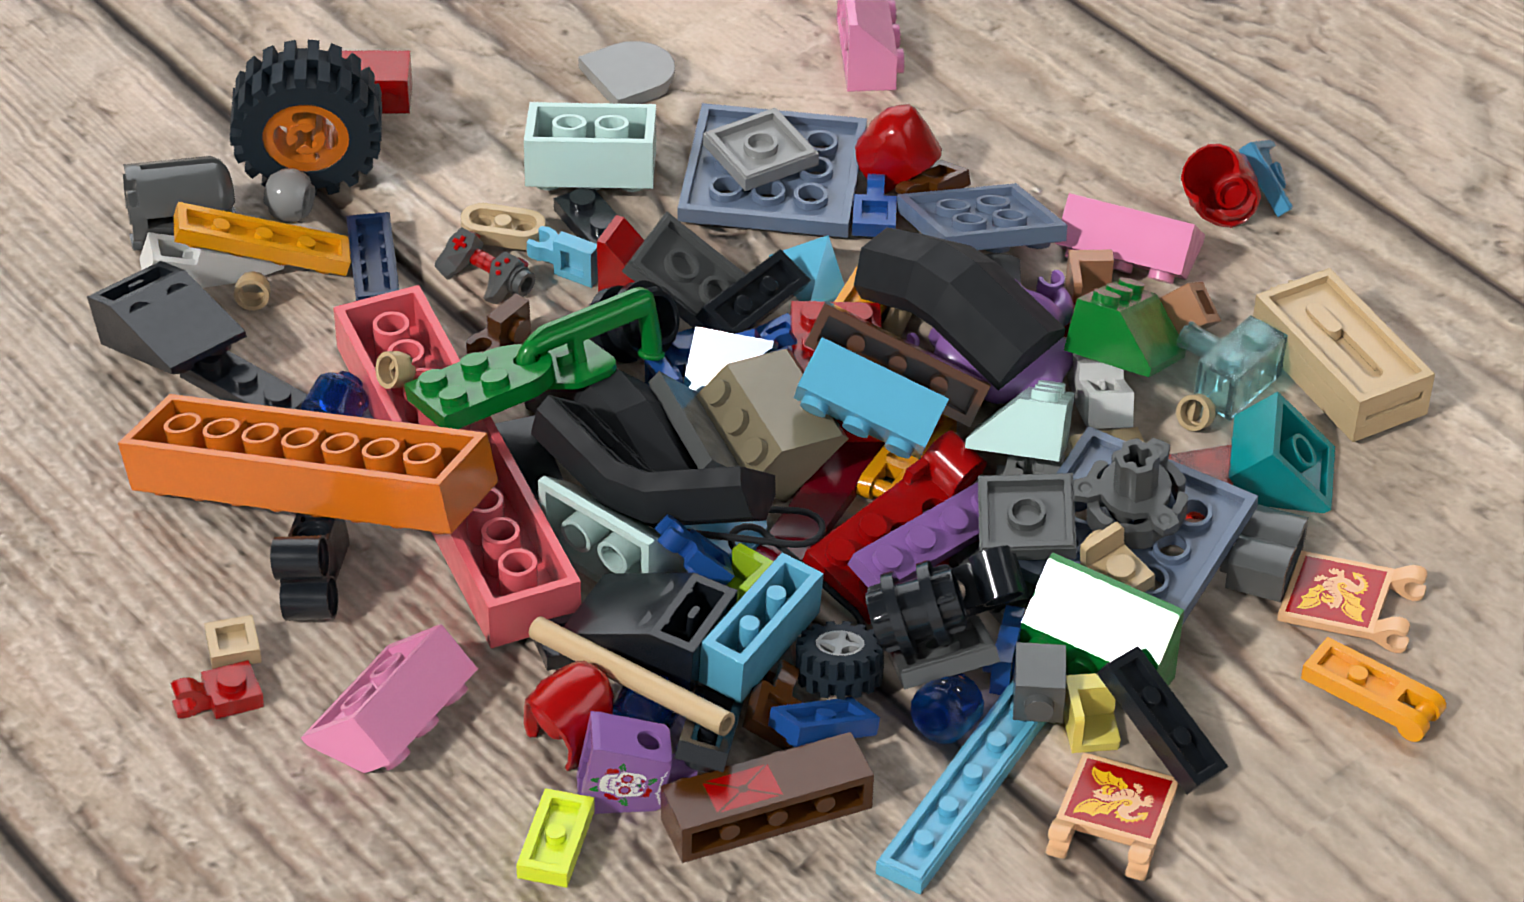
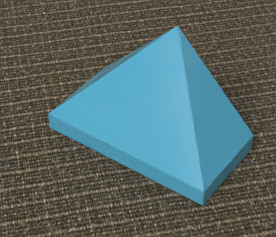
[769,235,845,302]

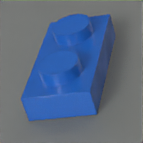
[768,697,880,747]

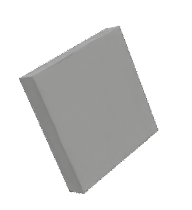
[703,108,819,191]

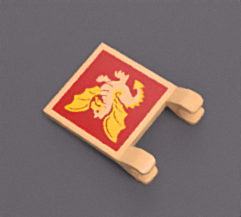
[1277,551,1427,653]
[1046,752,1179,881]

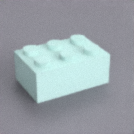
[524,102,656,192]

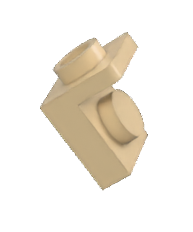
[1080,522,1155,592]

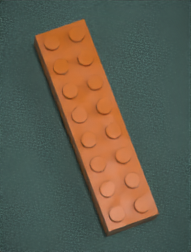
[118,394,498,534]

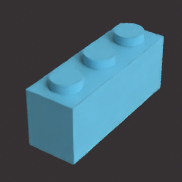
[794,337,949,459]
[699,552,824,703]

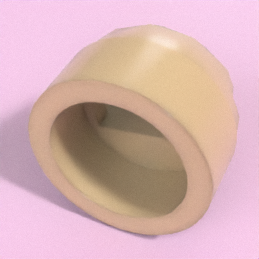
[234,271,271,310]
[375,351,416,389]
[1176,394,1216,431]

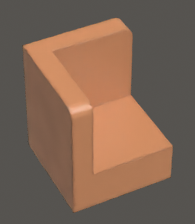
[1065,249,1114,303]
[1159,282,1221,338]

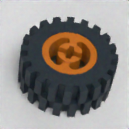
[230,39,382,196]

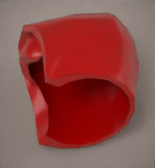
[855,104,942,193]
[1181,143,1261,228]
[523,660,614,771]

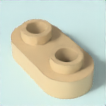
[460,203,546,251]

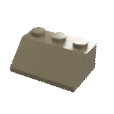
[696,349,849,503]

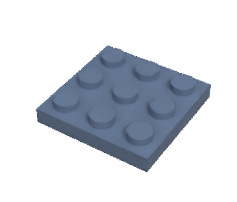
[897,183,1067,253]

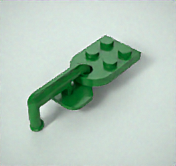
[404,287,665,429]

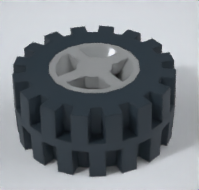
[796,621,884,700]

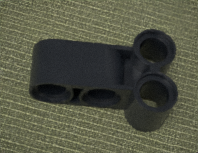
[270,513,350,621]
[952,545,1031,617]

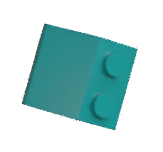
[1229,391,1335,514]

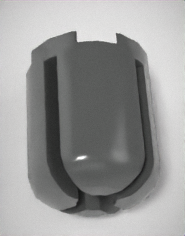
[123,156,236,251]

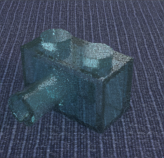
[1177,315,1288,421]

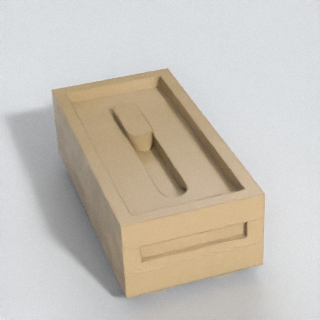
[1250,268,1435,442]

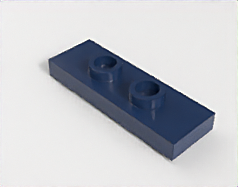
[346,212,400,301]

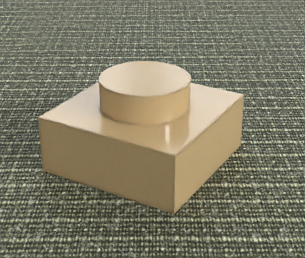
[204,614,262,669]

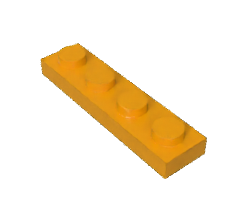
[174,202,351,276]

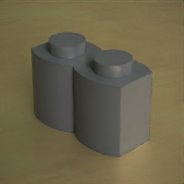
[1220,504,1309,602]

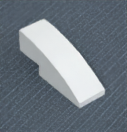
[140,232,285,288]
[1065,338,1134,429]

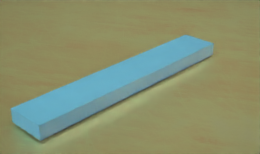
[875,680,1046,895]

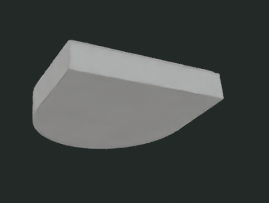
[578,41,675,104]

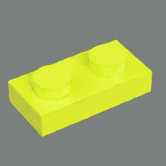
[516,788,595,888]

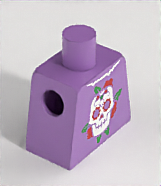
[577,711,698,814]

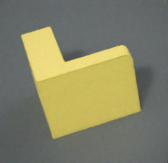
[1063,673,1121,753]

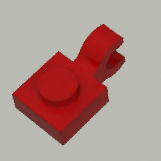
[171,660,264,719]

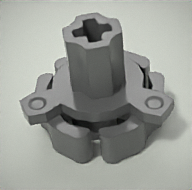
[1073,438,1188,549]

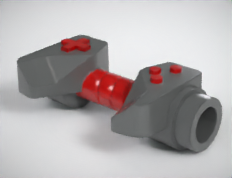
[435,227,536,304]

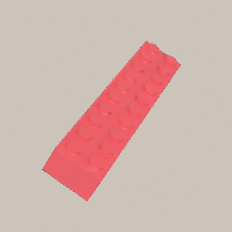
[333,285,581,649]

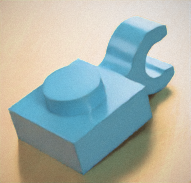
[527,226,598,288]

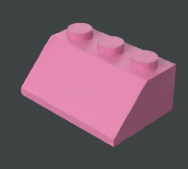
[837,0,904,92]
[1055,193,1205,284]
[301,624,478,773]

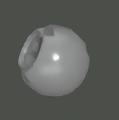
[264,168,315,222]

